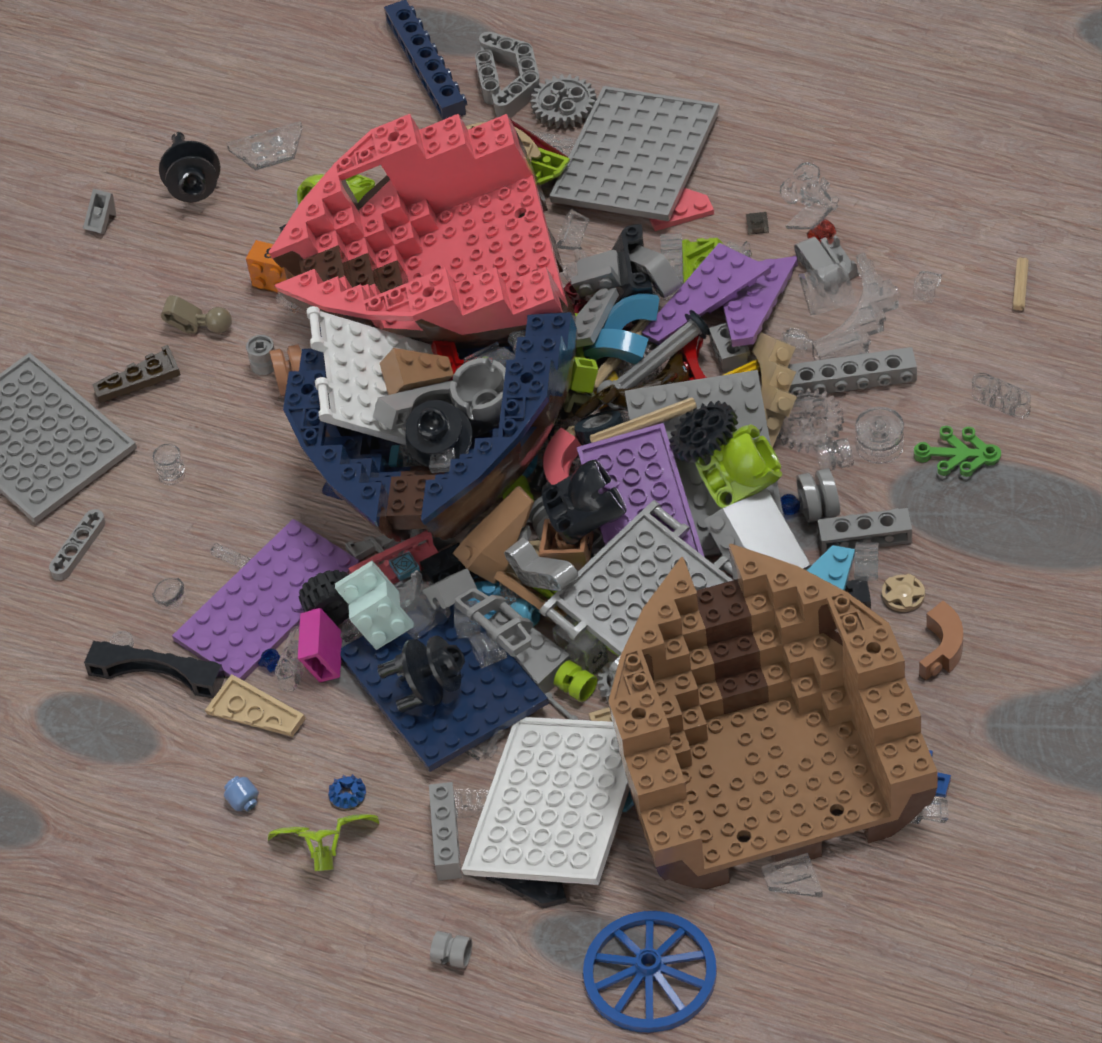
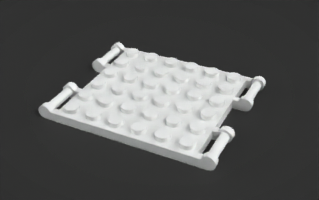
[306,306,433,445]

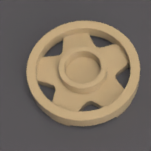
[882,574,925,612]

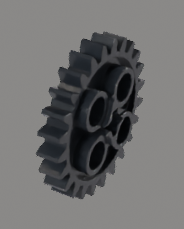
[669,400,739,463]

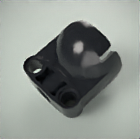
[541,459,627,545]

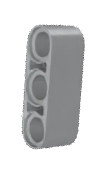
[794,237,842,290]

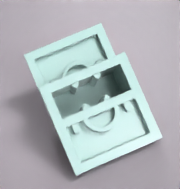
[335,560,414,650]

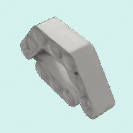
[475,32,540,118]

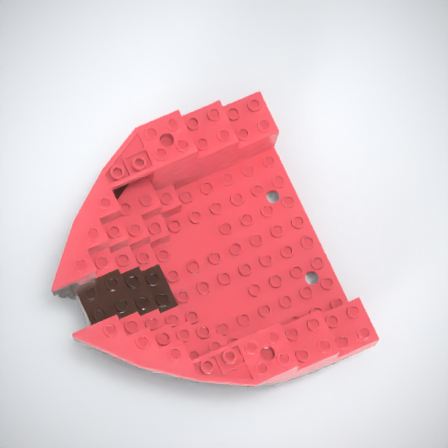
[269,114,576,349]

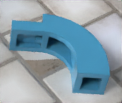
[602,294,659,358]
[583,329,648,365]

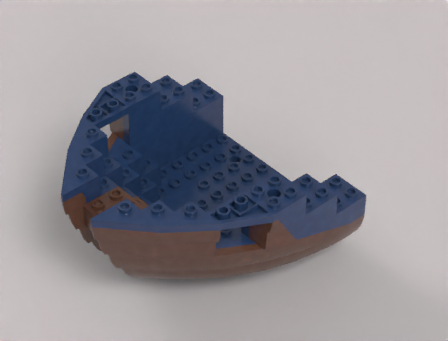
[283,312,578,542]

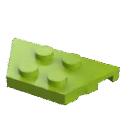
[682,237,722,283]

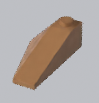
[453,486,534,584]

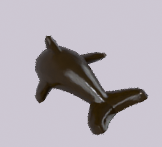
[575,350,689,419]

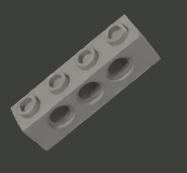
[818,508,912,555]
[429,782,462,881]

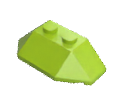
[531,148,570,185]

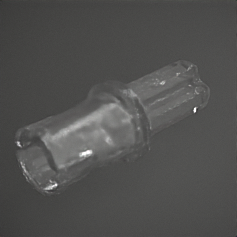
[500,583,518,609]

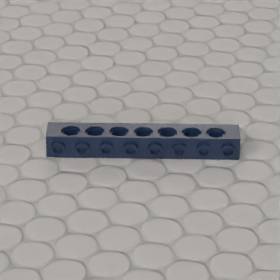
[384,0,468,120]

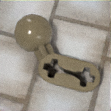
[161,295,232,334]

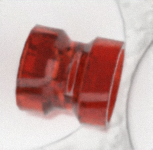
[807,219,836,244]

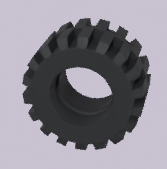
[298,570,349,626]

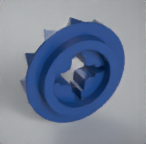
[328,774,366,809]

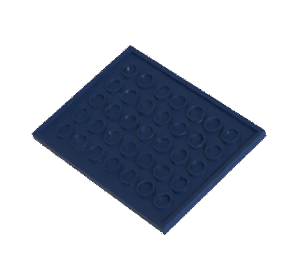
[340,598,549,772]

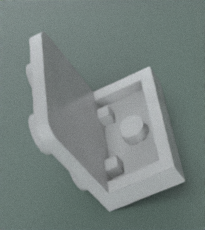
[571,250,621,297]

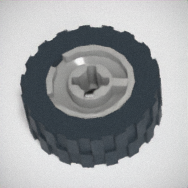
[574,410,624,446]

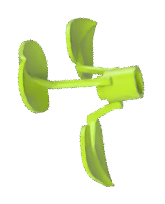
[267,814,379,871]

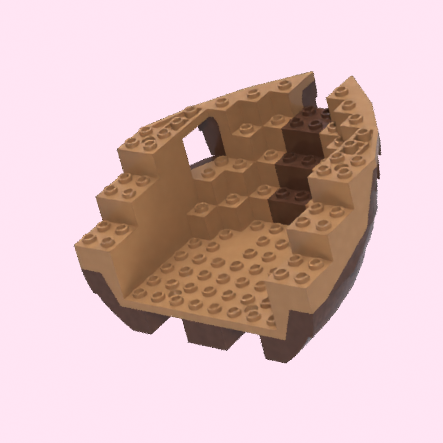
[608,544,938,890]

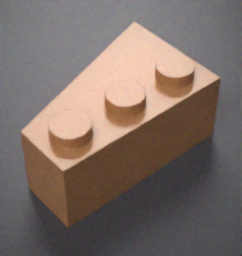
[379,348,454,395]

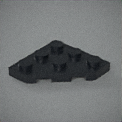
[486,877,567,908]

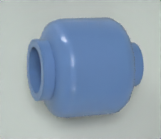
[224,776,259,811]

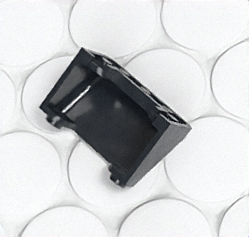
[611,224,653,324]

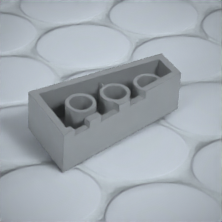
[488,611,571,693]

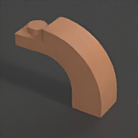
[919,600,963,681]

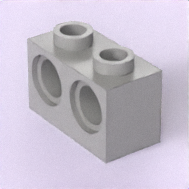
[709,323,750,373]

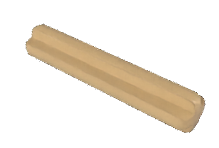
[1013,257,1029,311]

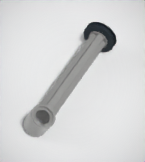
[597,310,711,409]

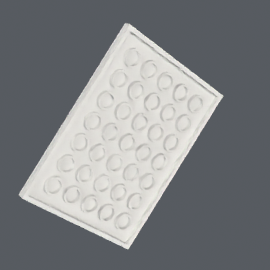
[461,717,630,885]

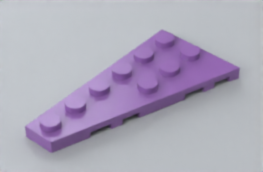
[642,243,771,345]

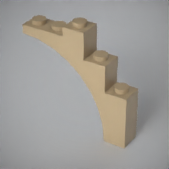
[751,332,797,448]

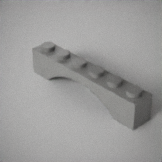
[373,380,453,430]

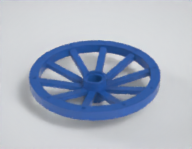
[583,911,717,1033]

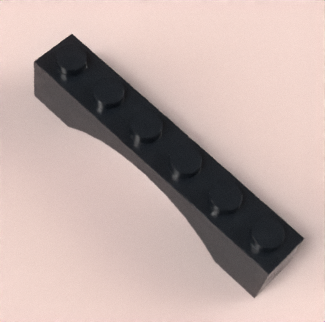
[84,640,225,699]

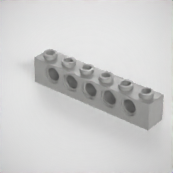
[788,347,917,399]

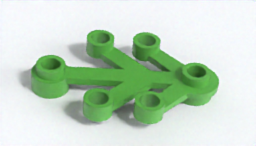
[914,426,1001,477]

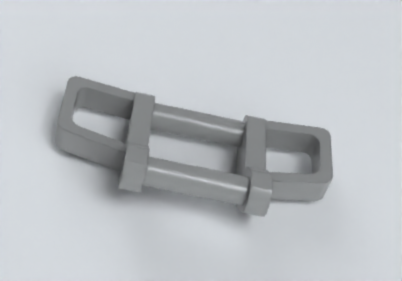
[455,588,533,657]

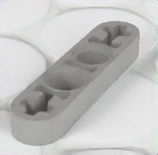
[49,509,106,581]

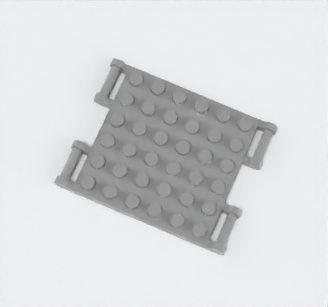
[539,500,733,674]

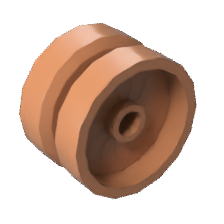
[269,344,301,397]

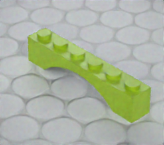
[570,313,598,394]

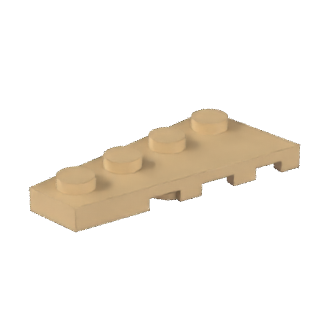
[205,674,306,737]

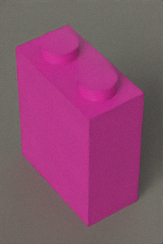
[298,608,342,683]

